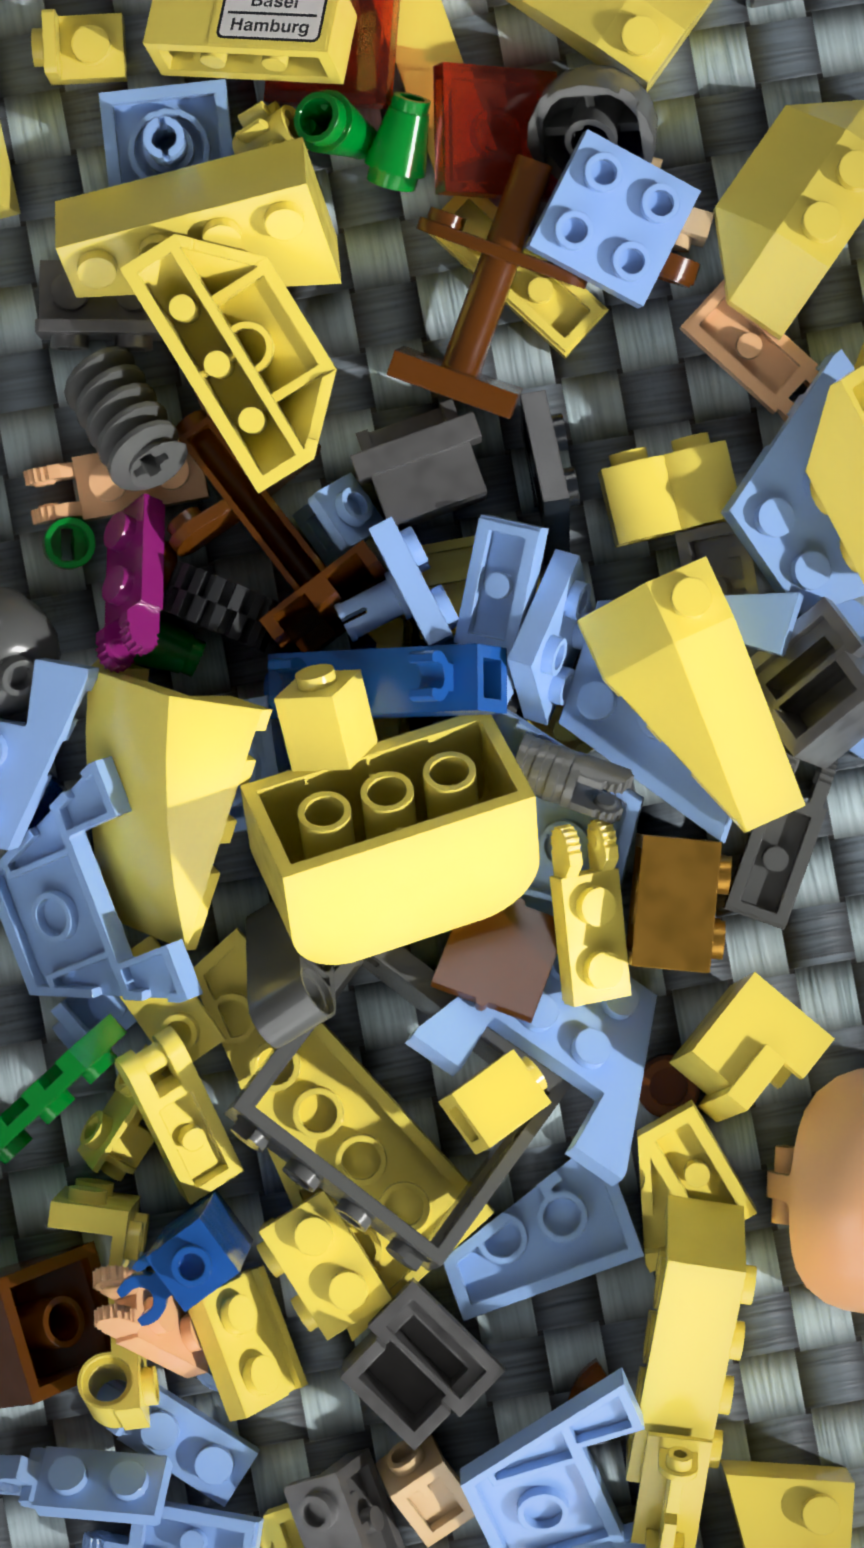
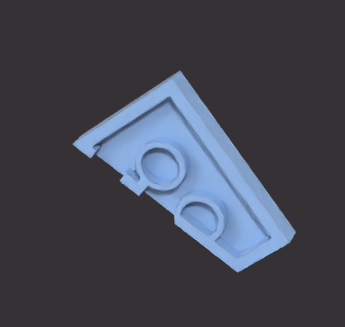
[443,1159,644,1321]

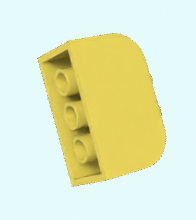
[240,715,540,965]

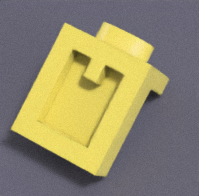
[31,9,127,85]

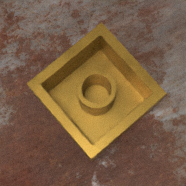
[626,833,732,973]

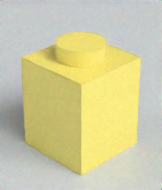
[274,664,378,771]
[438,1049,552,1155]

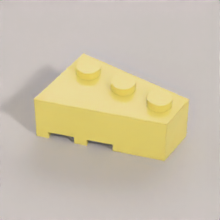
[720,1459,855,1548]

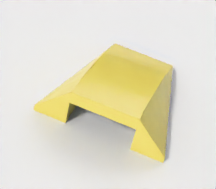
[86,658,272,950]

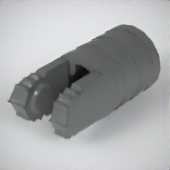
[515,733,634,824]

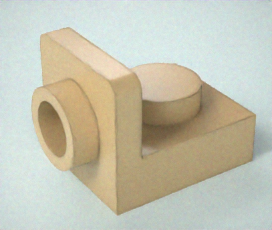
[376,1434,475,1547]

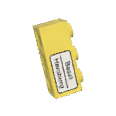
[143,0,357,84]

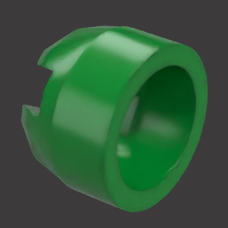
[42,517,95,570]

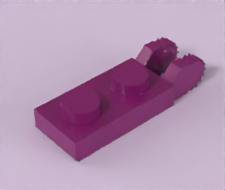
[95,493,165,673]

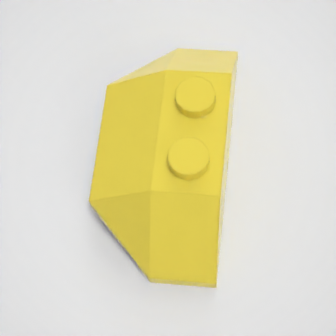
[713,100,864,340]
[119,234,337,494]
[806,365,864,584]

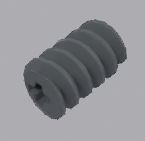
[64,346,188,491]

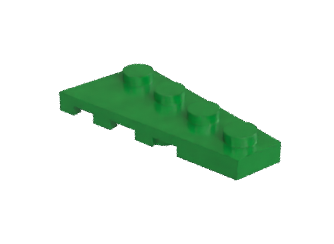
[0,1014,127,1165]

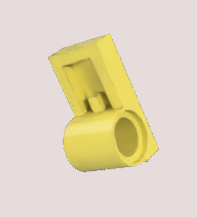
[77,1297,160,1430]

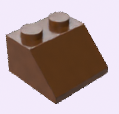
[0,1241,111,1408]

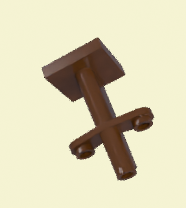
[386,154,588,419]
[167,410,386,653]

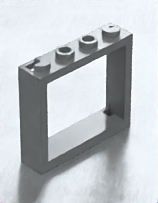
[224,947,571,1271]

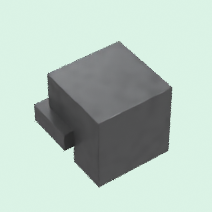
[350,399,487,531]
[750,597,864,769]
[340,1278,505,1451]

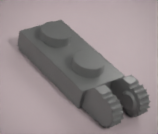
[722,746,838,930]

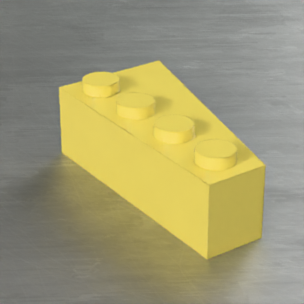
[55,137,342,298]
[626,1195,757,1483]

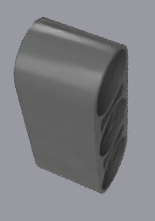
[245,901,336,1049]

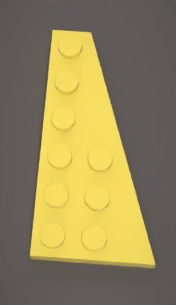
[193,928,494,1342]

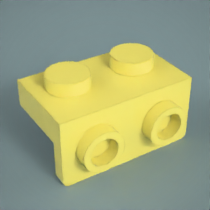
[47,1178,149,1267]
[256,1190,393,1341]

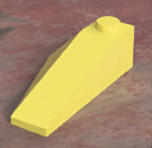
[506,0,713,93]
[577,556,806,833]

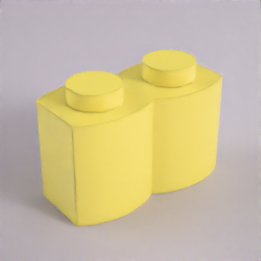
[598,432,737,548]

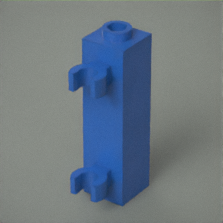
[264,643,507,720]
[117,1189,253,1326]

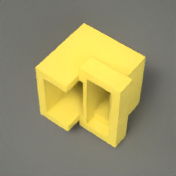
[669,972,835,1123]

